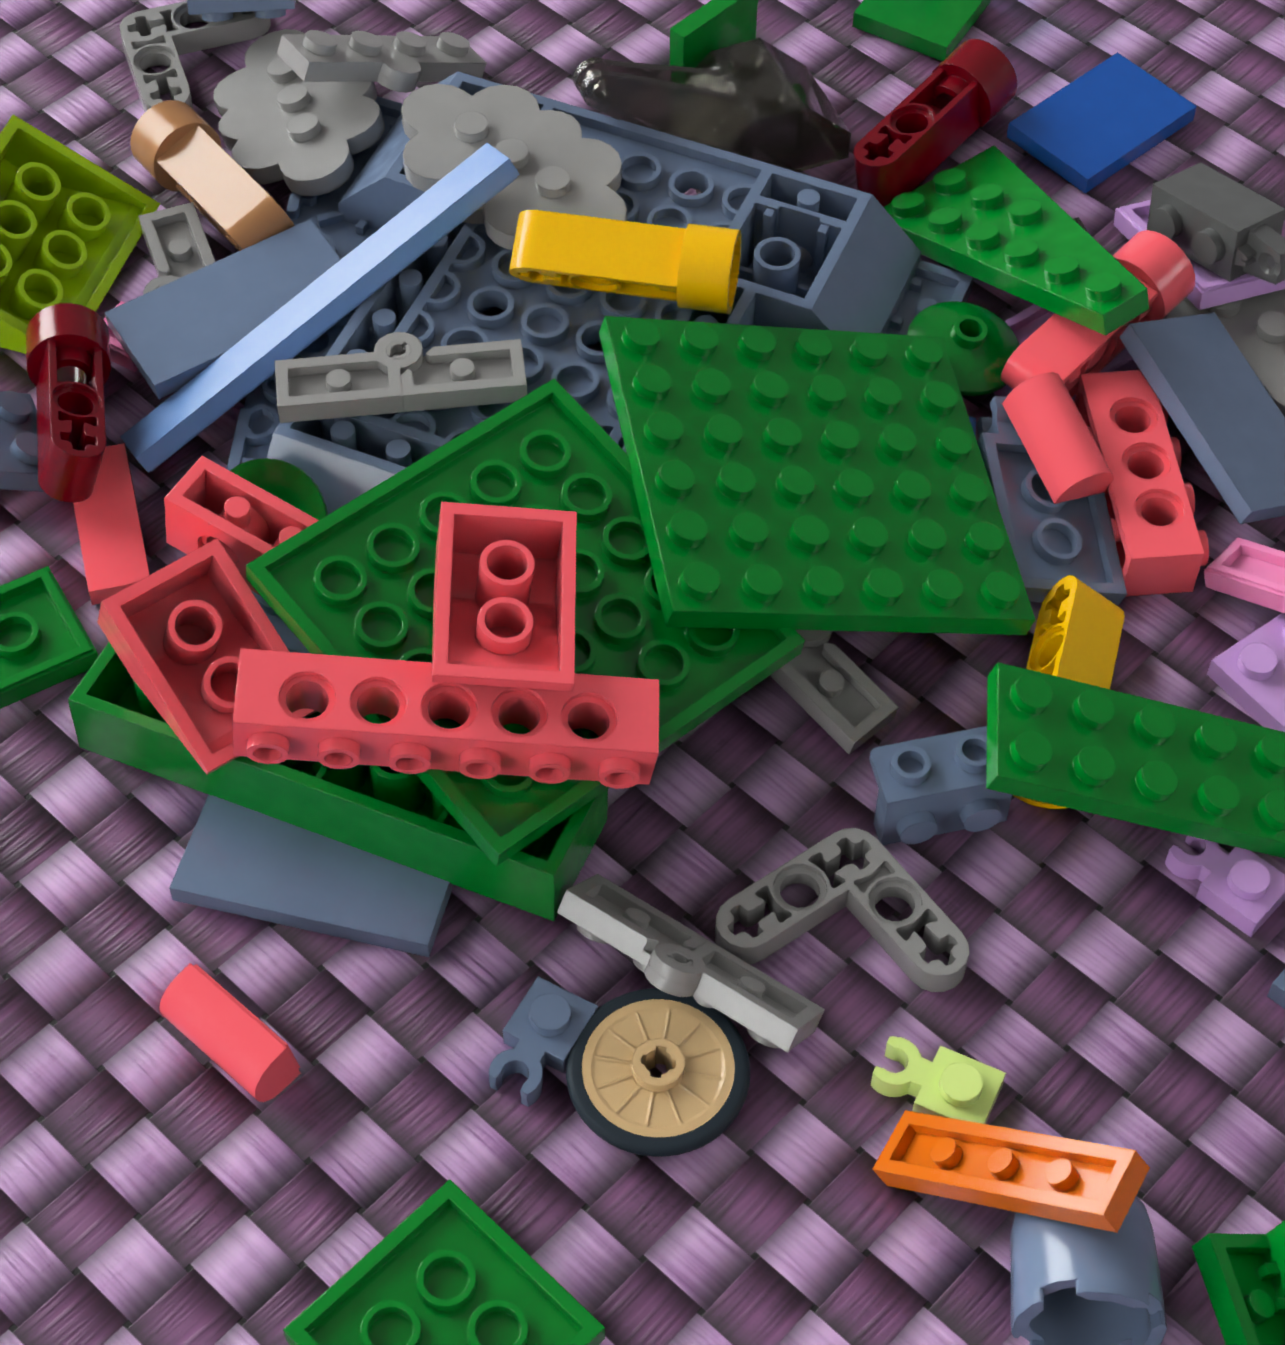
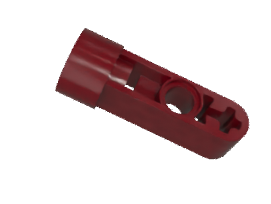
[854,39,1018,207]
[26,303,111,503]

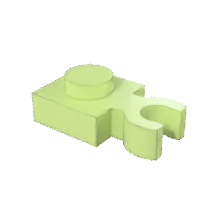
[871,1036,1006,1124]

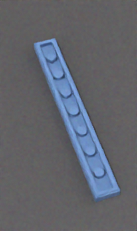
[120,143,520,473]

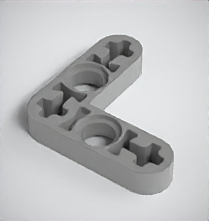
[120,1,271,112]
[715,828,970,992]

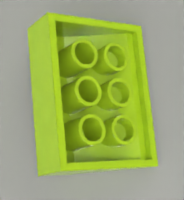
[0,115,160,354]

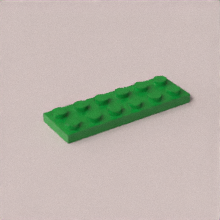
[986,662,1285,858]

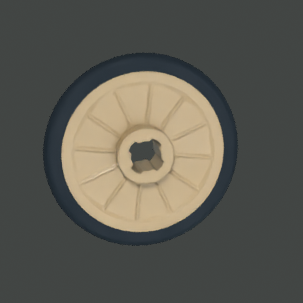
[566,988,750,1157]

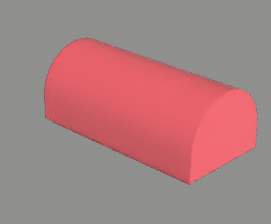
[1002,372,1114,504]
[159,963,301,1102]

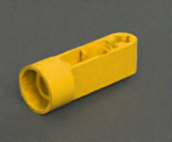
[509,210,742,314]
[1013,575,1125,809]

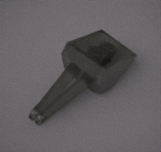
[573,38,851,194]

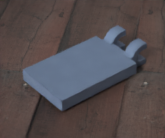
[976,396,1127,606]

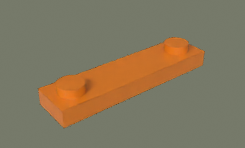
[872,1110,1150,1233]

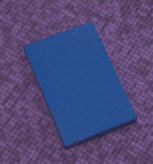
[1007,52,1197,193]

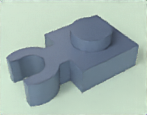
[489,976,598,1107]

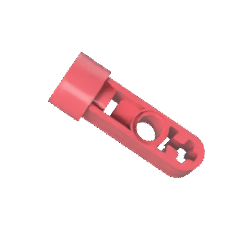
[1001,230,1195,397]

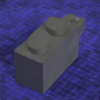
[1147,162,1285,285]

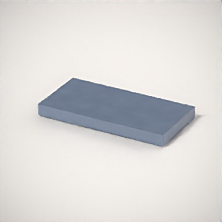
[104,219,341,399]
[1119,312,1285,524]
[169,794,454,957]

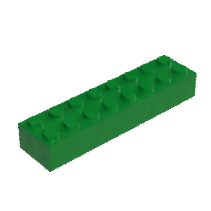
[68,642,608,921]

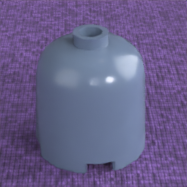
[1010,1196,1167,1345]

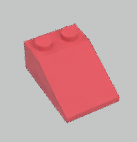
[432,502,577,691]
[97,538,317,775]

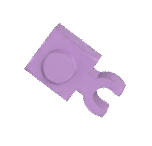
[1165,836,1285,938]

